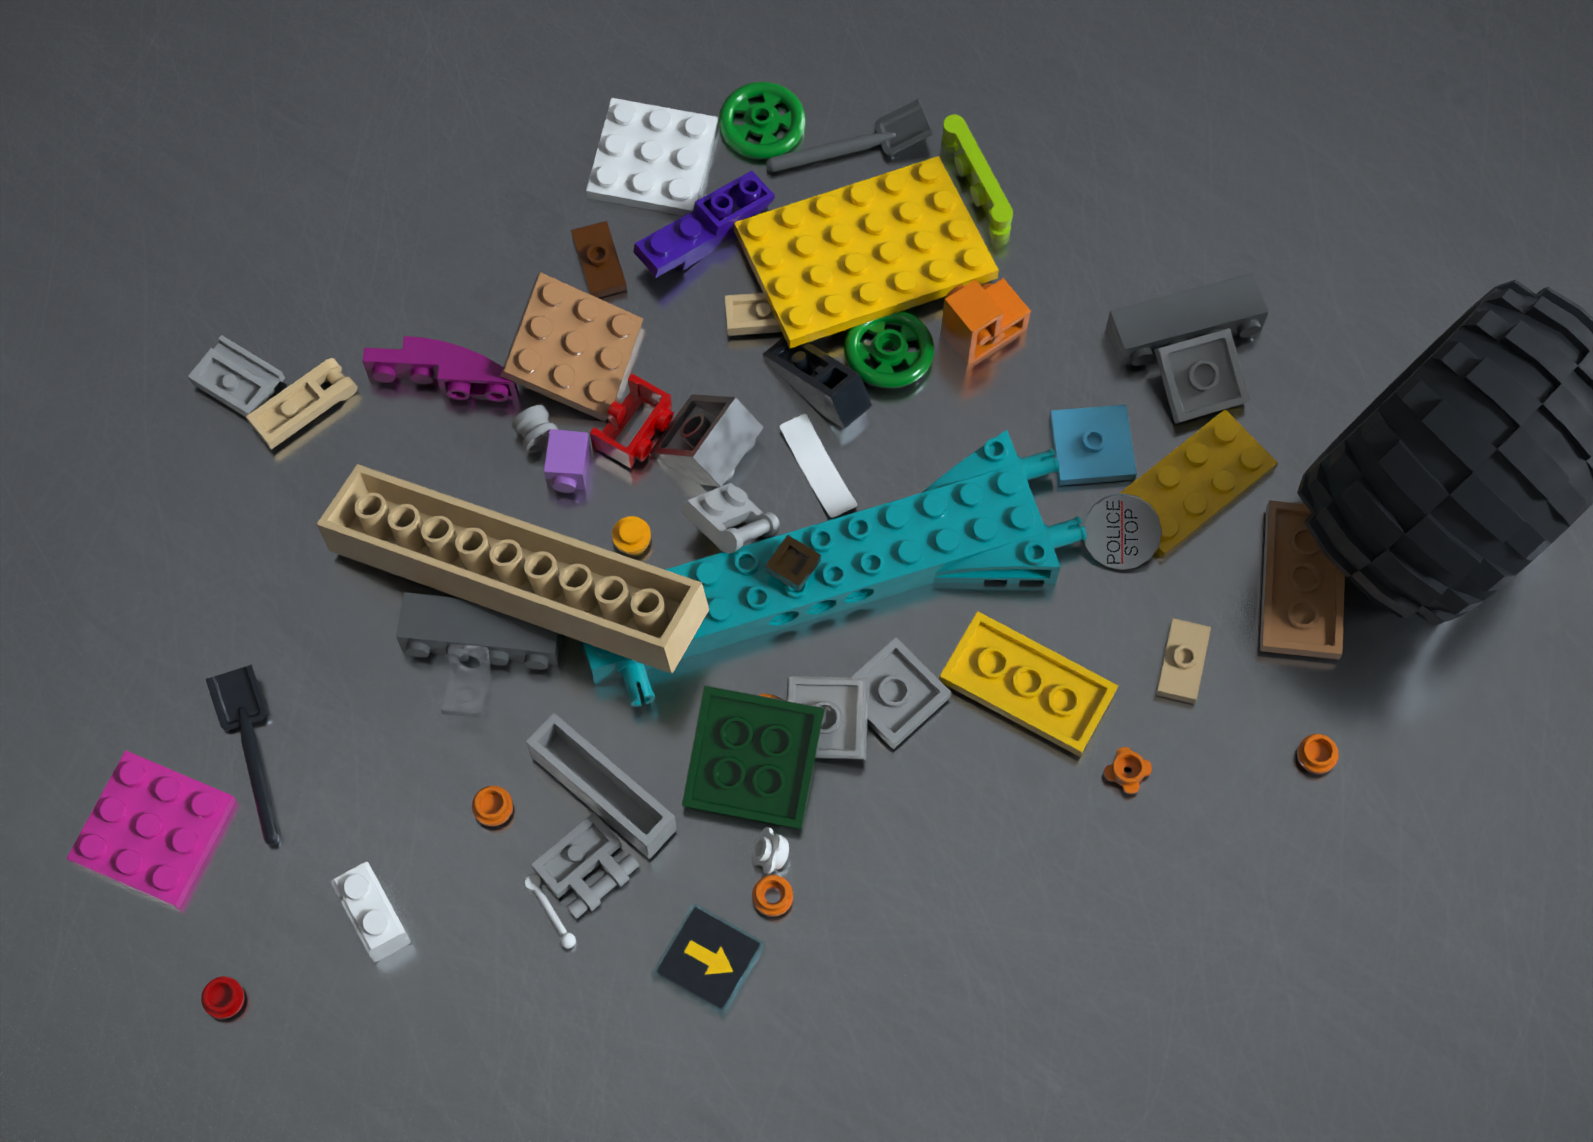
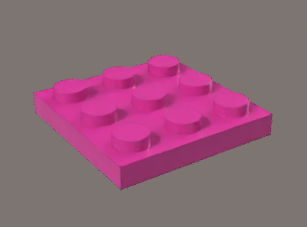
[66,750,236,910]

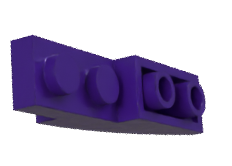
[633,171,775,278]

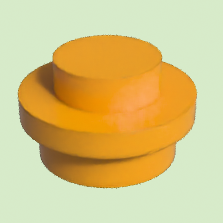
[612,516,651,554]

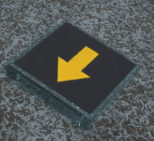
[652,903,766,1017]

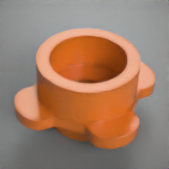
[1104,747,1152,794]

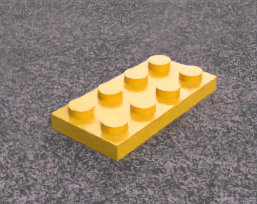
[1119,409,1278,560]
[939,611,1119,757]

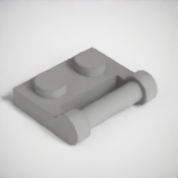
[680,483,780,554]

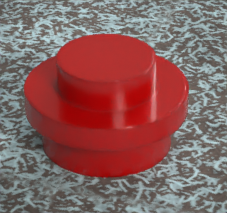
[201,976,244,1019]

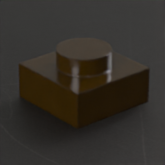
[765,535,821,592]

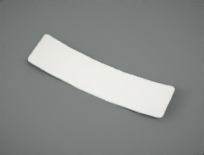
[780,414,858,518]

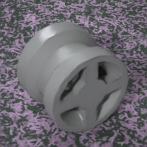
[512,405,559,453]

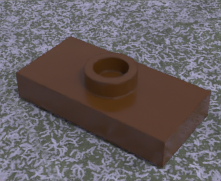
[571,221,627,298]

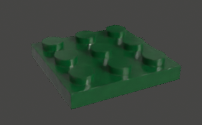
[682,685,825,829]

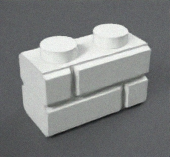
[330,862,411,963]

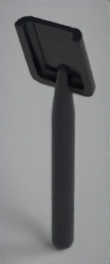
[205,665,280,845]

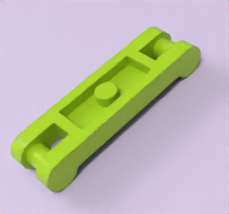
[941,114,1013,241]

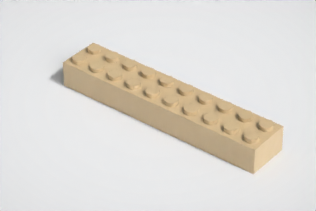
[317,464,709,674]

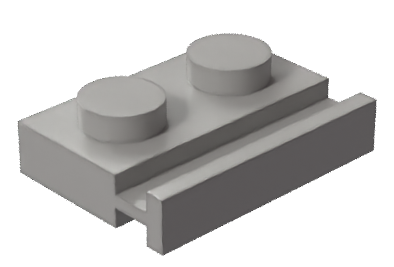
[188,335,285,417]

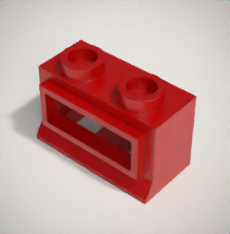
[590,373,674,468]

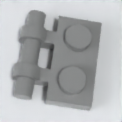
[531,812,640,919]

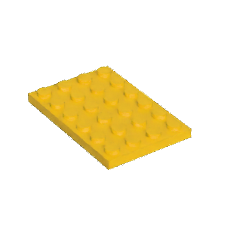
[734,156,999,348]

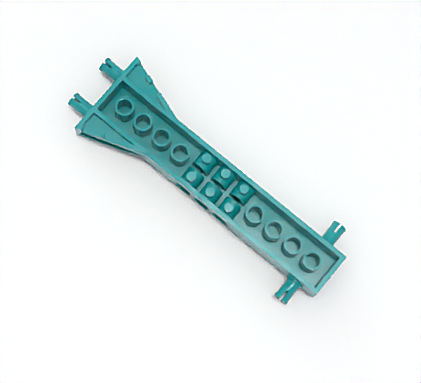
[581,430,1087,707]

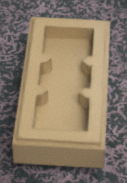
[1156,618,1211,704]

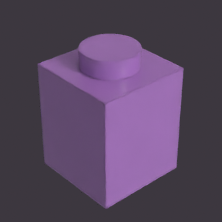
[544,429,591,493]

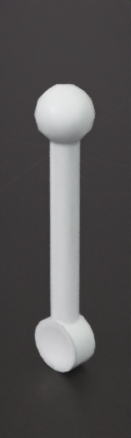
[525,874,576,949]

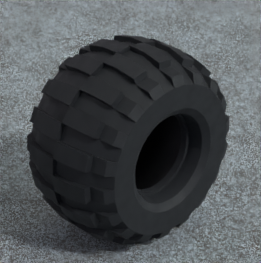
[1297,280,1593,626]

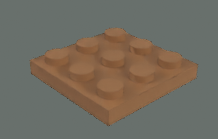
[500,272,643,422]

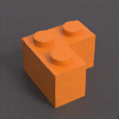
[940,278,1031,367]

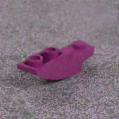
[362,336,518,402]

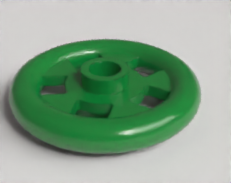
[718,82,806,159]
[844,311,934,388]

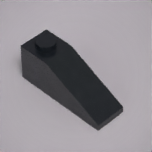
[762,337,873,429]

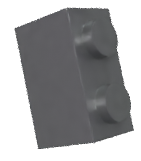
[650,394,764,487]

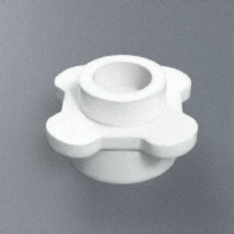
[753,827,789,874]

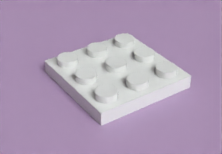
[586,98,718,216]

